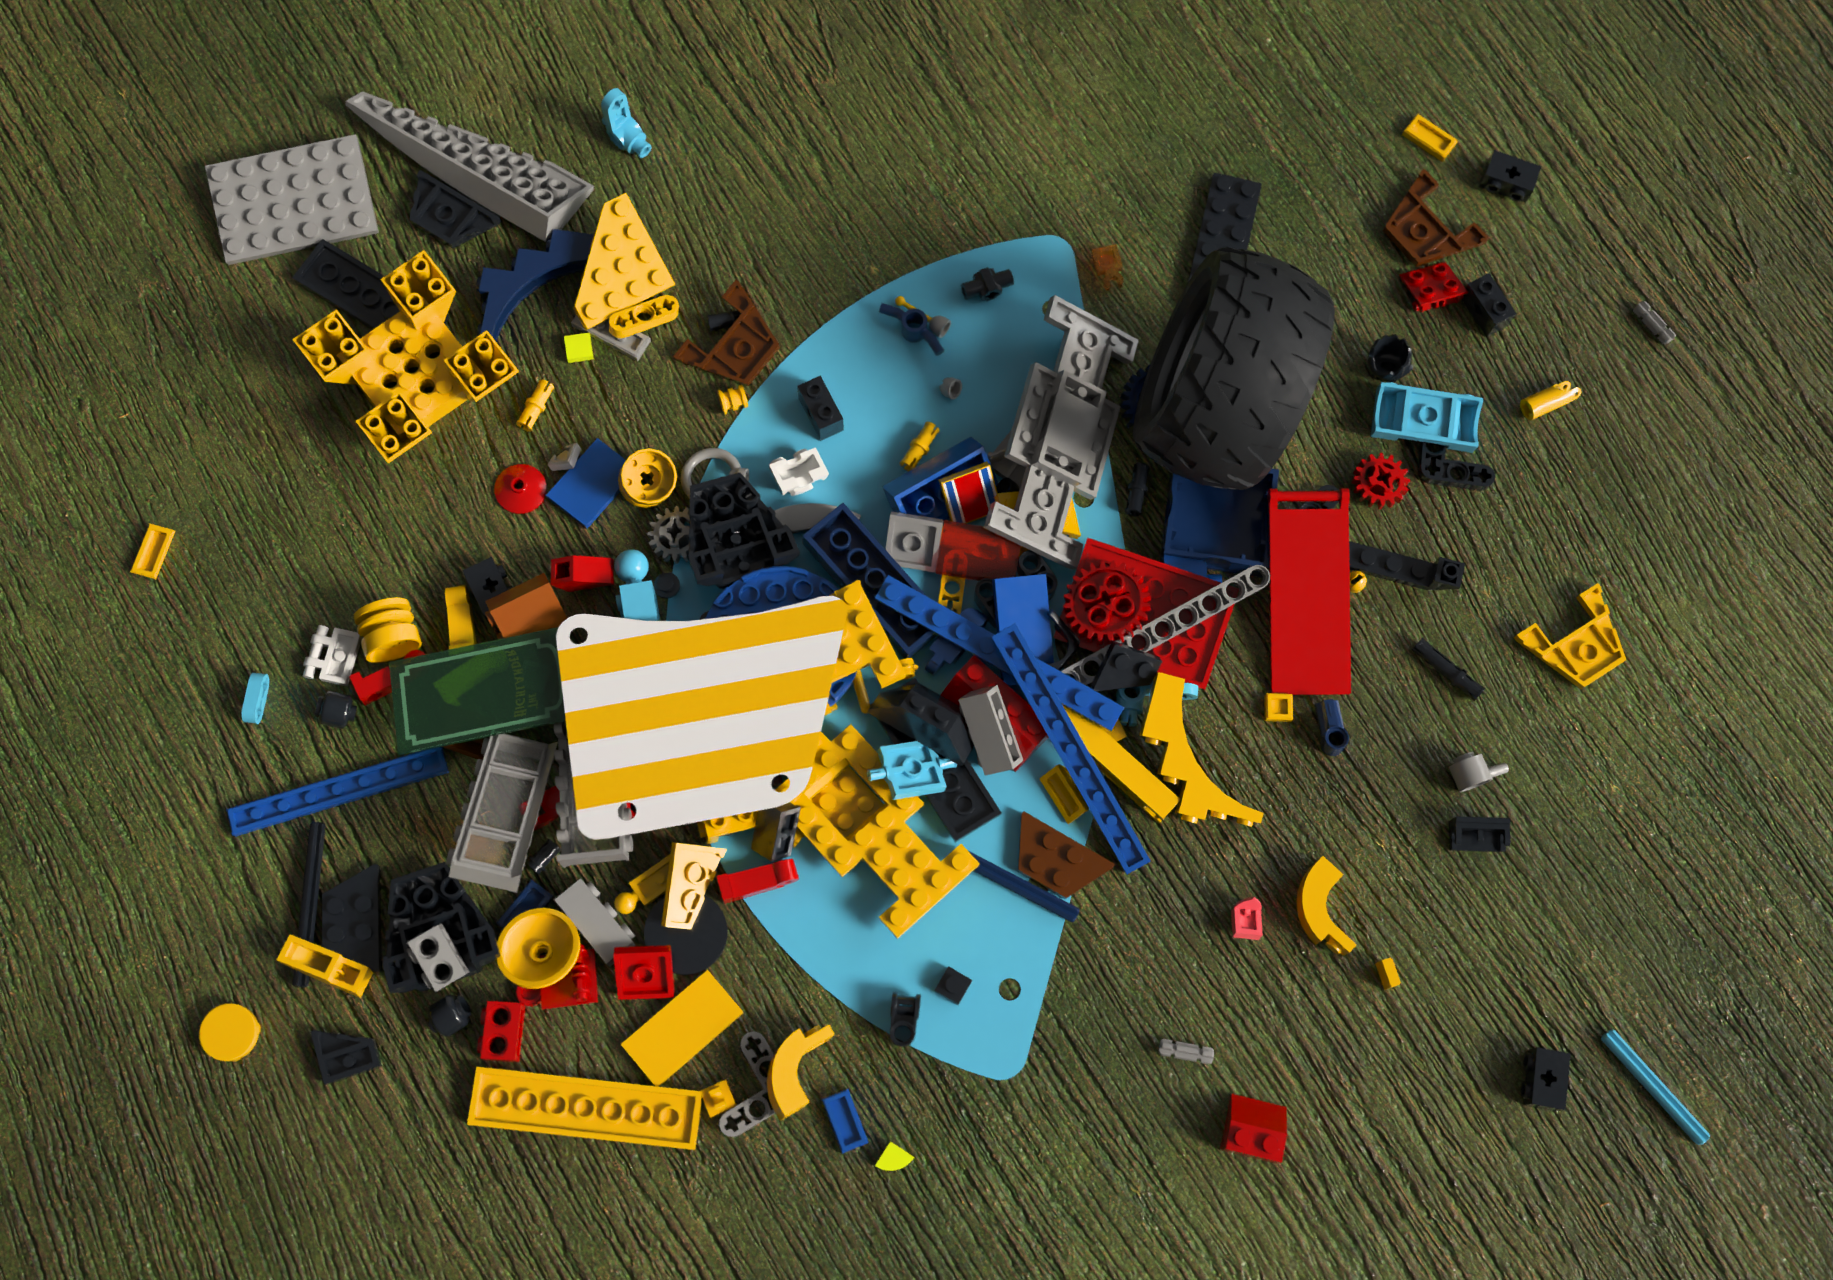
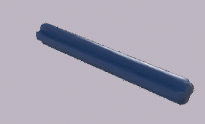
[969,851,1080,922]

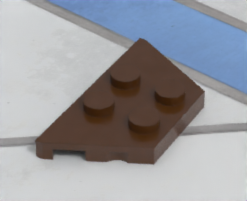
[1018,811,1115,900]

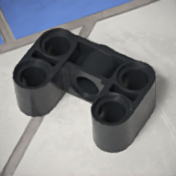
[974,550,1058,629]

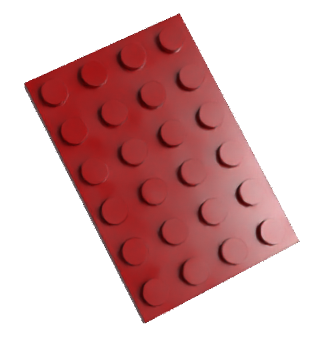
[1053,538,1239,690]

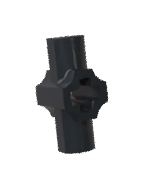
[961,267,1014,301]

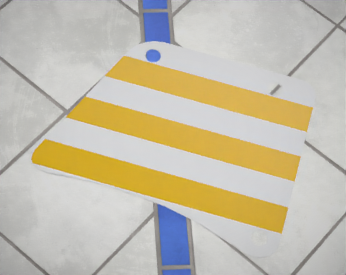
[556,596,847,840]

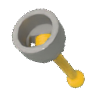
[895,296,951,338]

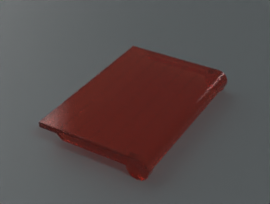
[936,520,1021,581]

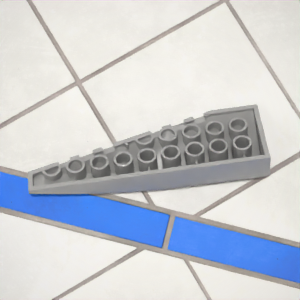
[346,91,594,242]

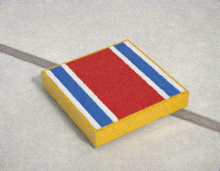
[939,462,997,526]

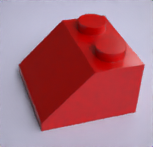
[1220,1094,1287,1163]

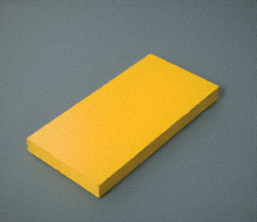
[621,970,744,1087]

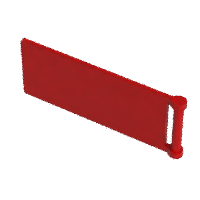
[1267,488,1351,695]

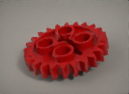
[1063,560,1151,645]

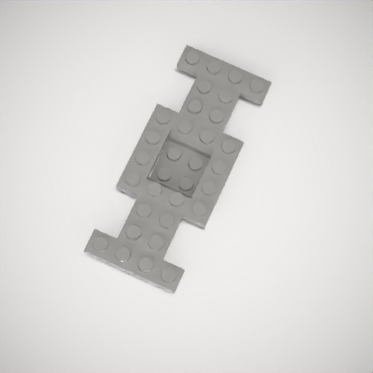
[984,295,1138,570]

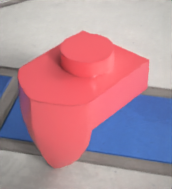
[1231,896,1263,940]

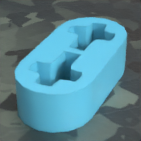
[242,672,269,724]

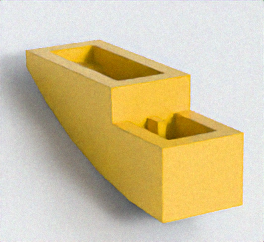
[277,935,373,998]

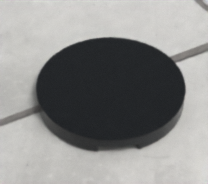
[644,895,728,975]

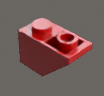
[551,555,614,592]

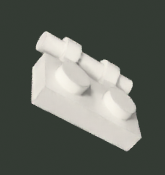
[303,625,363,687]

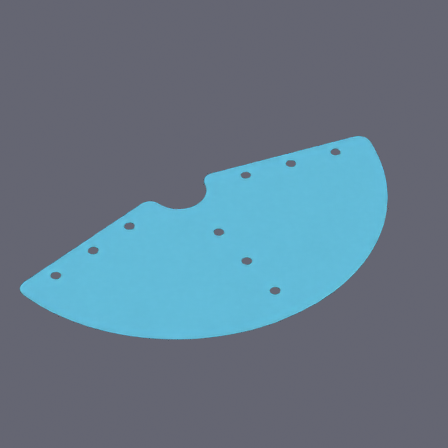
[666,235,1125,1080]

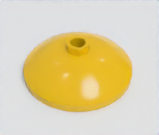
[496,908,580,989]

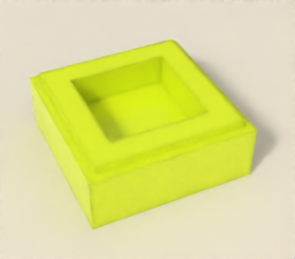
[564,332,594,363]

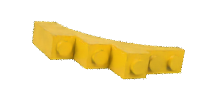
[1139,672,1263,827]

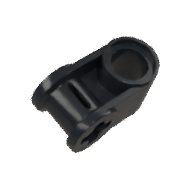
[890,992,921,1047]

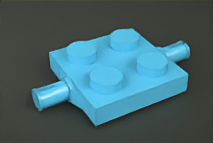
[867,741,957,800]

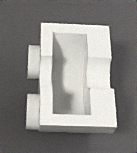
[769,448,829,496]

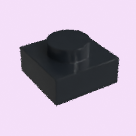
[934,966,972,1005]

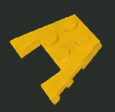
[1514,583,1626,689]

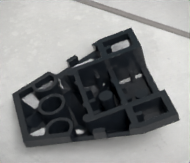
[689,472,800,589]
[383,862,501,993]

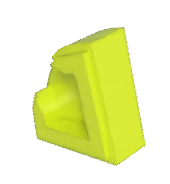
[875,1141,914,1171]

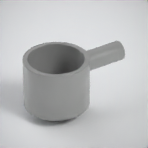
[1449,752,1509,792]

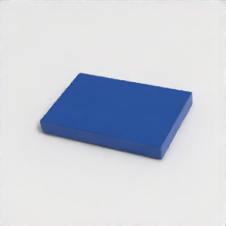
[546,438,626,529]

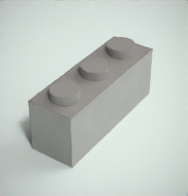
[959,685,1024,776]
[555,878,636,967]

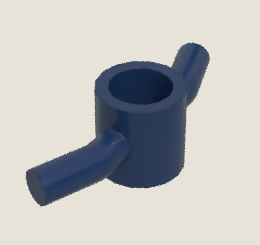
[879,303,944,356]

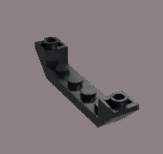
[1349,541,1465,590]

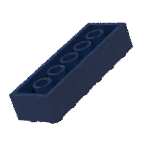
[802,503,937,659]

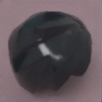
[1368,334,1413,382]

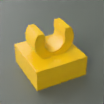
[700,1080,737,1118]

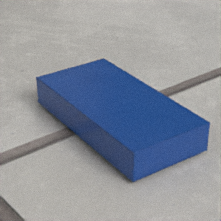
[822,1089,869,1154]

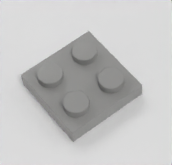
[886,511,943,573]

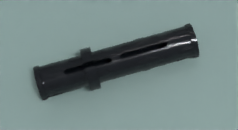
[1412,637,1486,701]

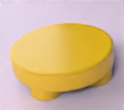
[199,1003,261,1062]

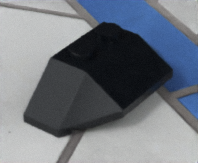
[867,682,974,767]

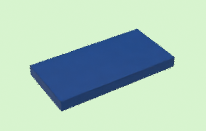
[992,574,1054,686]

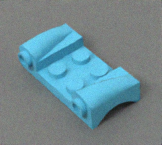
[1371,382,1484,453]

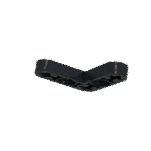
[1418,441,1495,491]

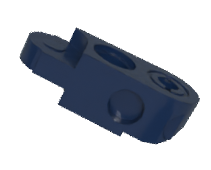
[925,608,989,676]

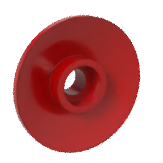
[494,464,547,514]

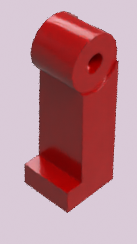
[349,650,431,706]
[716,859,799,904]

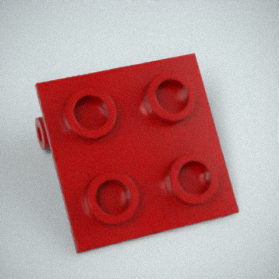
[1399,262,1468,313]
[539,944,598,1010]

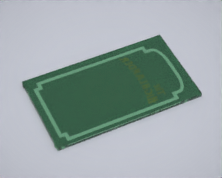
[389,627,566,755]

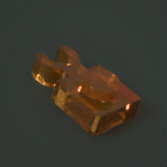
[1091,244,1124,291]

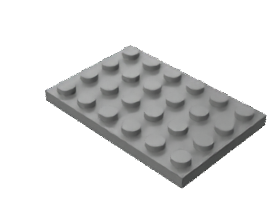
[205,134,379,265]

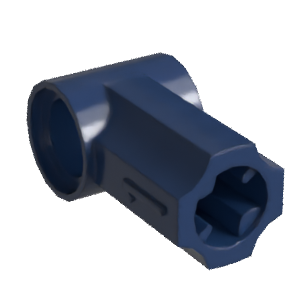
[1314,699,1349,756]

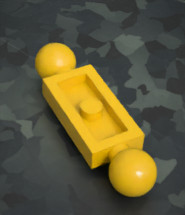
[614,844,700,914]

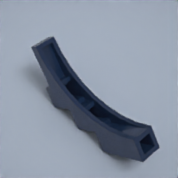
[476,229,594,342]

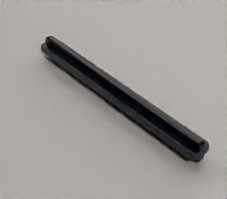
[292,822,326,988]

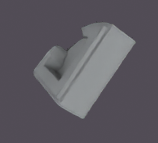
[548,443,581,471]

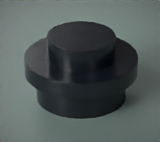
[654,572,680,599]

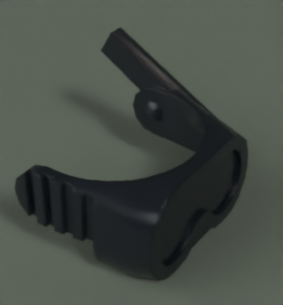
[1046,610,1080,671]

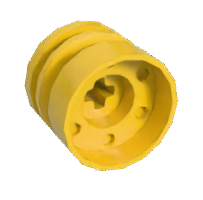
[618,448,677,508]
[353,597,422,663]

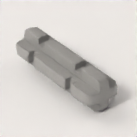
[1633,301,1676,345]
[1158,1039,1214,1064]

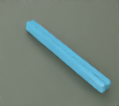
[1601,1029,1710,1145]

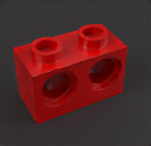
[477,1001,526,1062]

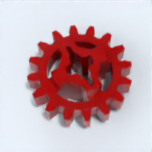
[1351,453,1410,510]

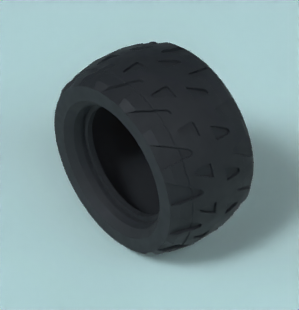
[1133,247,1335,490]

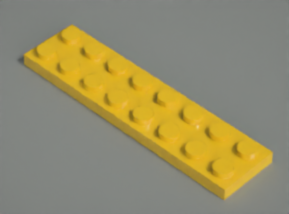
[467,1067,702,1150]

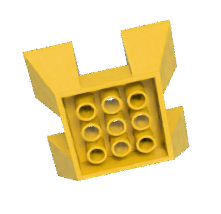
[292,250,519,463]

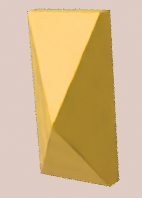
[1039,764,1089,824]

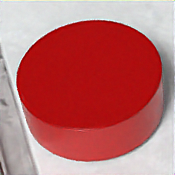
[516,986,541,1007]

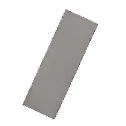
[571,314,651,361]

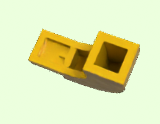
[1297,856,1357,956]
[767,1025,835,1121]

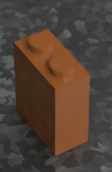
[485,573,567,654]

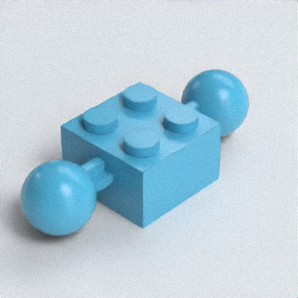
[614,549,661,621]

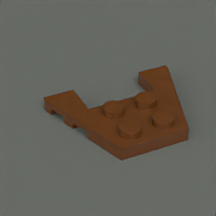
[1383,168,1489,267]
[673,280,781,387]

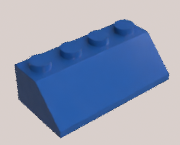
[882,437,998,522]

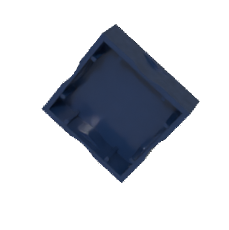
[1160,469,1279,577]

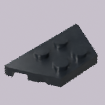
[409,170,501,249]
[322,864,382,973]

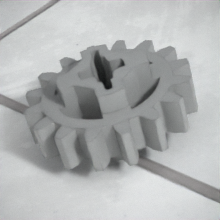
[647,506,690,564]

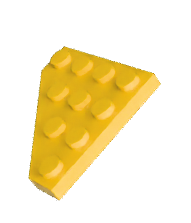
[573,193,675,331]

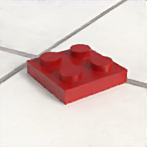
[613,945,675,1000]

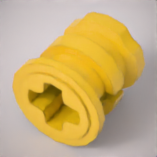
[717,385,748,415]

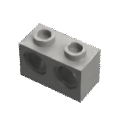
[407,923,469,992]

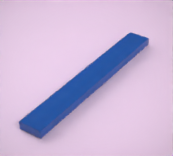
[226,746,449,837]

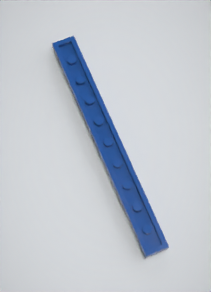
[875,575,1124,732]
[992,623,1151,874]

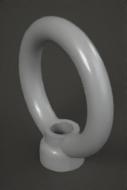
[680,448,749,499]

